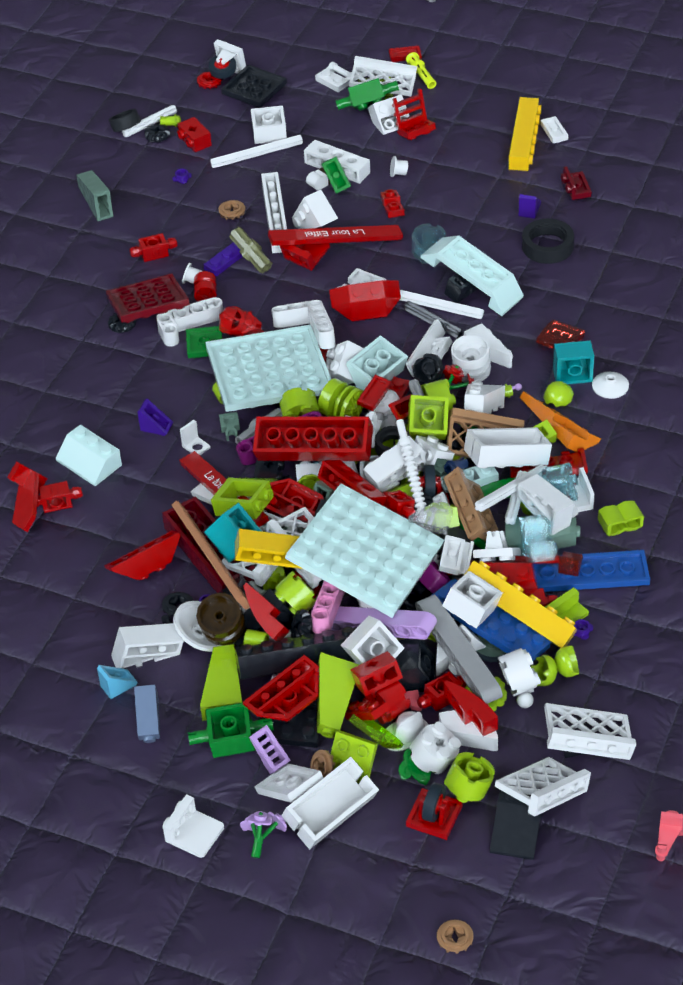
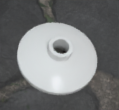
[592,372,629,399]

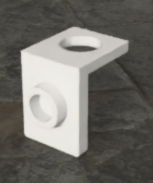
[180,420,211,455]

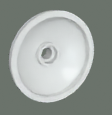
[173,601,222,652]

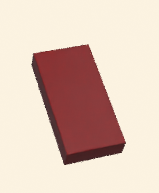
[389,46,422,62]
[357,374,392,411]

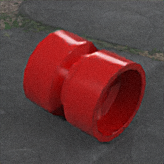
[194,271,217,302]

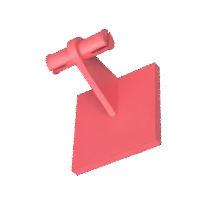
[655,810,683,861]

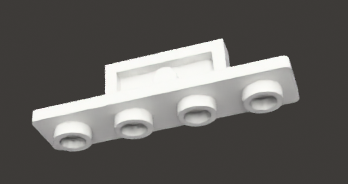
[406,319,453,377]

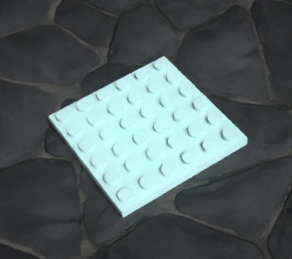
[205,324,331,412]
[285,483,445,618]

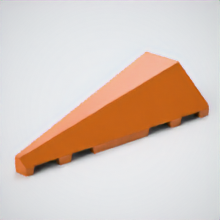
[520,391,601,452]

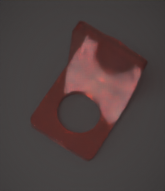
[558,552,583,576]

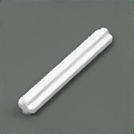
[122,105,177,137]
[505,470,527,525]

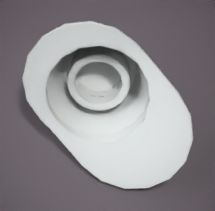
[382,711,428,751]

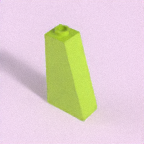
[200,644,242,721]
[317,652,359,738]

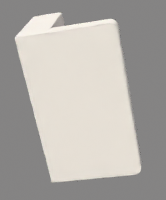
[564,467,594,512]

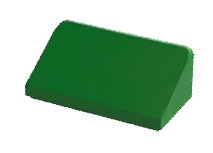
[322,156,351,194]

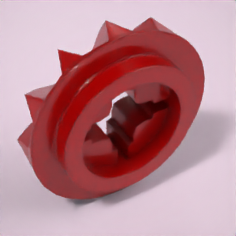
[197,72,222,89]

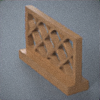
[447,407,524,458]
[443,467,499,541]

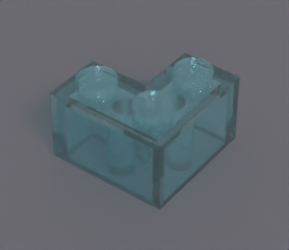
[519,515,558,563]

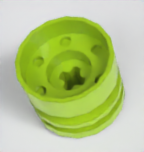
[318,378,363,417]

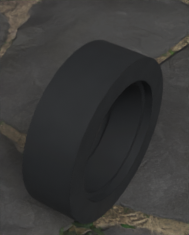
[522,218,574,264]

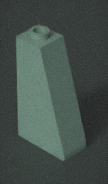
[77,170,113,221]
[505,517,580,556]

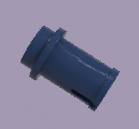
[444,457,468,474]

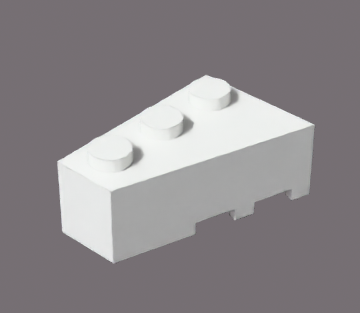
[292,190,338,229]
[464,381,505,414]
[516,474,575,536]
[111,623,184,669]

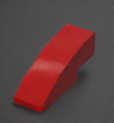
[388,394,411,420]
[243,583,290,641]
[444,681,498,736]

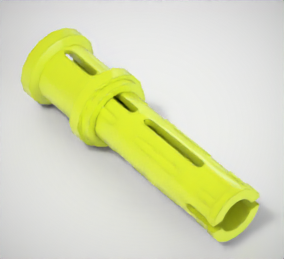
[406,52,436,89]

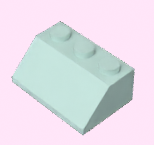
[346,335,408,391]
[56,425,122,486]

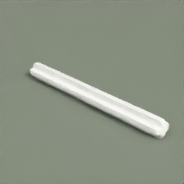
[210,135,303,168]
[400,290,484,319]
[475,464,548,512]

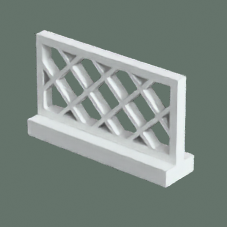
[349,56,417,97]
[266,507,323,589]
[222,511,303,587]
[544,703,636,760]
[495,757,591,816]

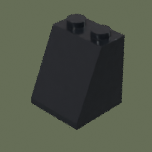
[395,638,436,692]

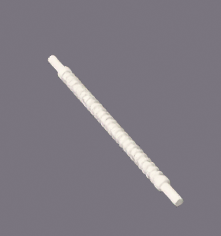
[396,419,440,566]

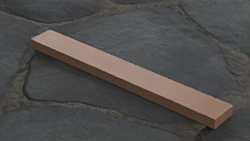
[172,501,250,610]

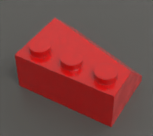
[470,560,538,590]

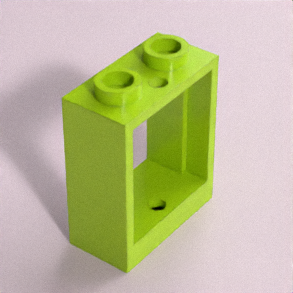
[211,478,274,519]

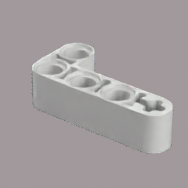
[156,297,223,346]

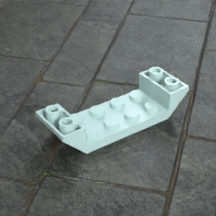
[420,235,524,316]

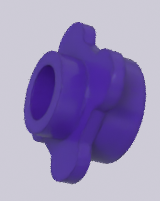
[172,168,192,184]
[574,619,593,640]

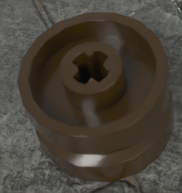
[196,593,246,645]

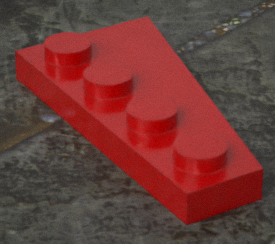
[510,447,588,478]

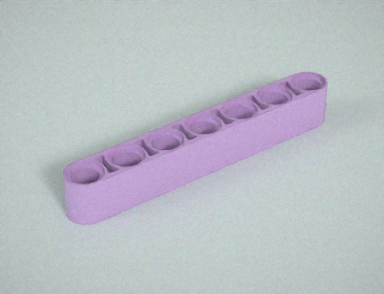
[311,606,437,639]

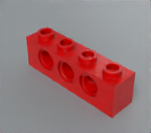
[317,460,387,506]

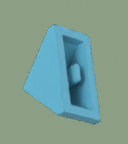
[97,665,138,699]

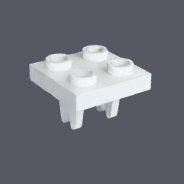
[473,531,521,562]

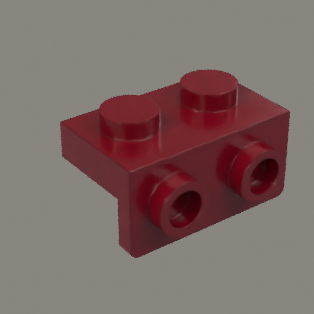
[561,167,592,200]

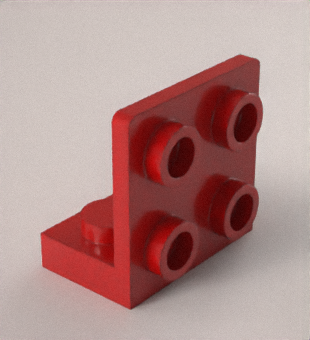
[280,243,330,271]

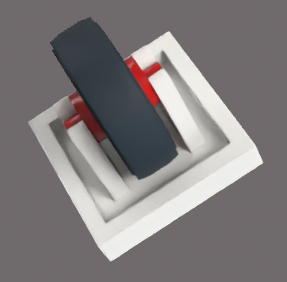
[209,39,246,79]

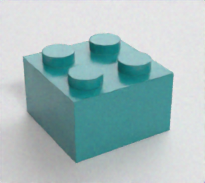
[553,340,594,384]

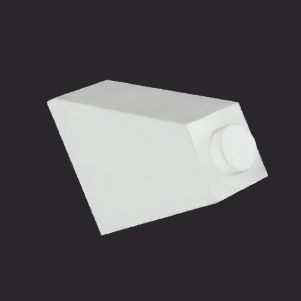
[438,704,498,751]

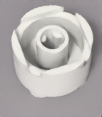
[498,648,541,697]
[410,722,461,774]

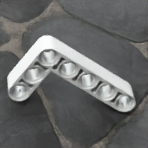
[272,300,336,349]

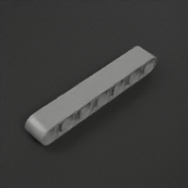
[415,594,503,704]

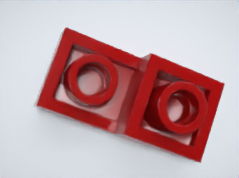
[380,189,405,218]

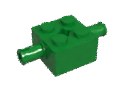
[335,78,399,111]
[188,703,274,758]

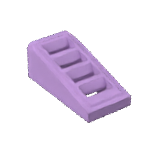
[249,725,291,774]

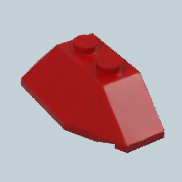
[329,280,401,322]
[264,478,324,529]
[104,530,180,581]
[243,655,319,721]

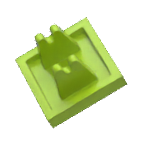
[330,730,378,783]

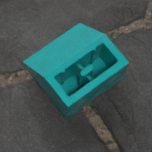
[204,503,262,563]

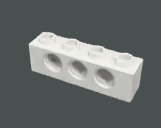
[304,140,370,184]

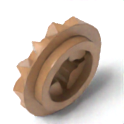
[219,200,245,220]
[310,750,336,778]
[437,920,473,954]

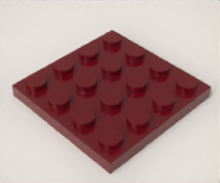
[106,273,190,323]

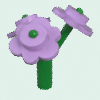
[240,811,287,858]

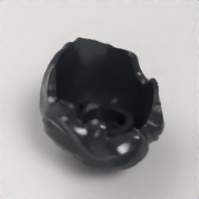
[413,353,443,385]

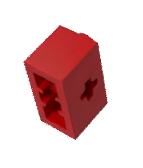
[177,117,212,152]
[350,651,403,696]

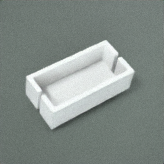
[464,427,552,469]
[281,757,379,850]

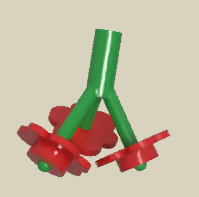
[443,364,474,391]

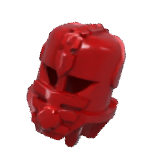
[219,306,265,337]

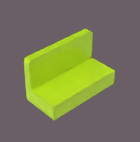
[545,587,589,622]

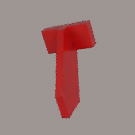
[7,461,48,532]

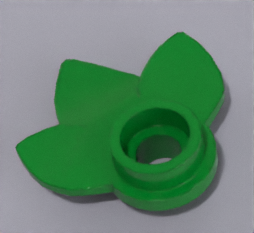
[398,748,432,785]

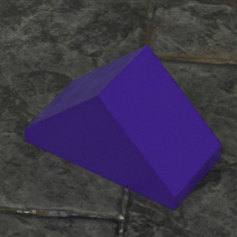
[519,194,541,219]
[138,398,173,436]

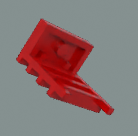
[392,88,436,140]

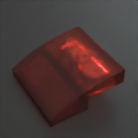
[536,320,585,349]

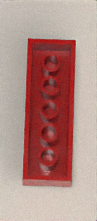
[253,417,373,461]

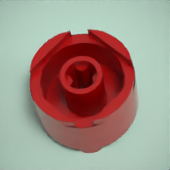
[363,681,411,724]

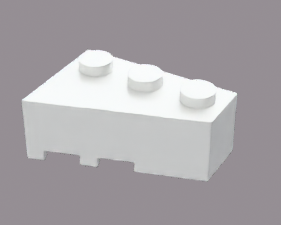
[363,436,427,492]

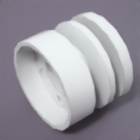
[451,335,491,383]

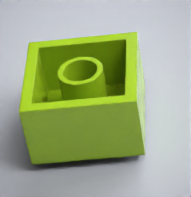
[407,395,449,440]

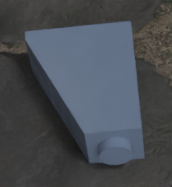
[134,685,161,743]

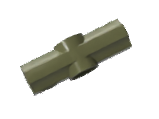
[229,227,273,274]

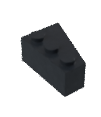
[235,589,294,647]

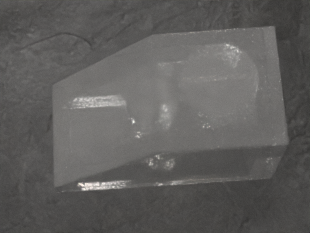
[408,502,453,535]

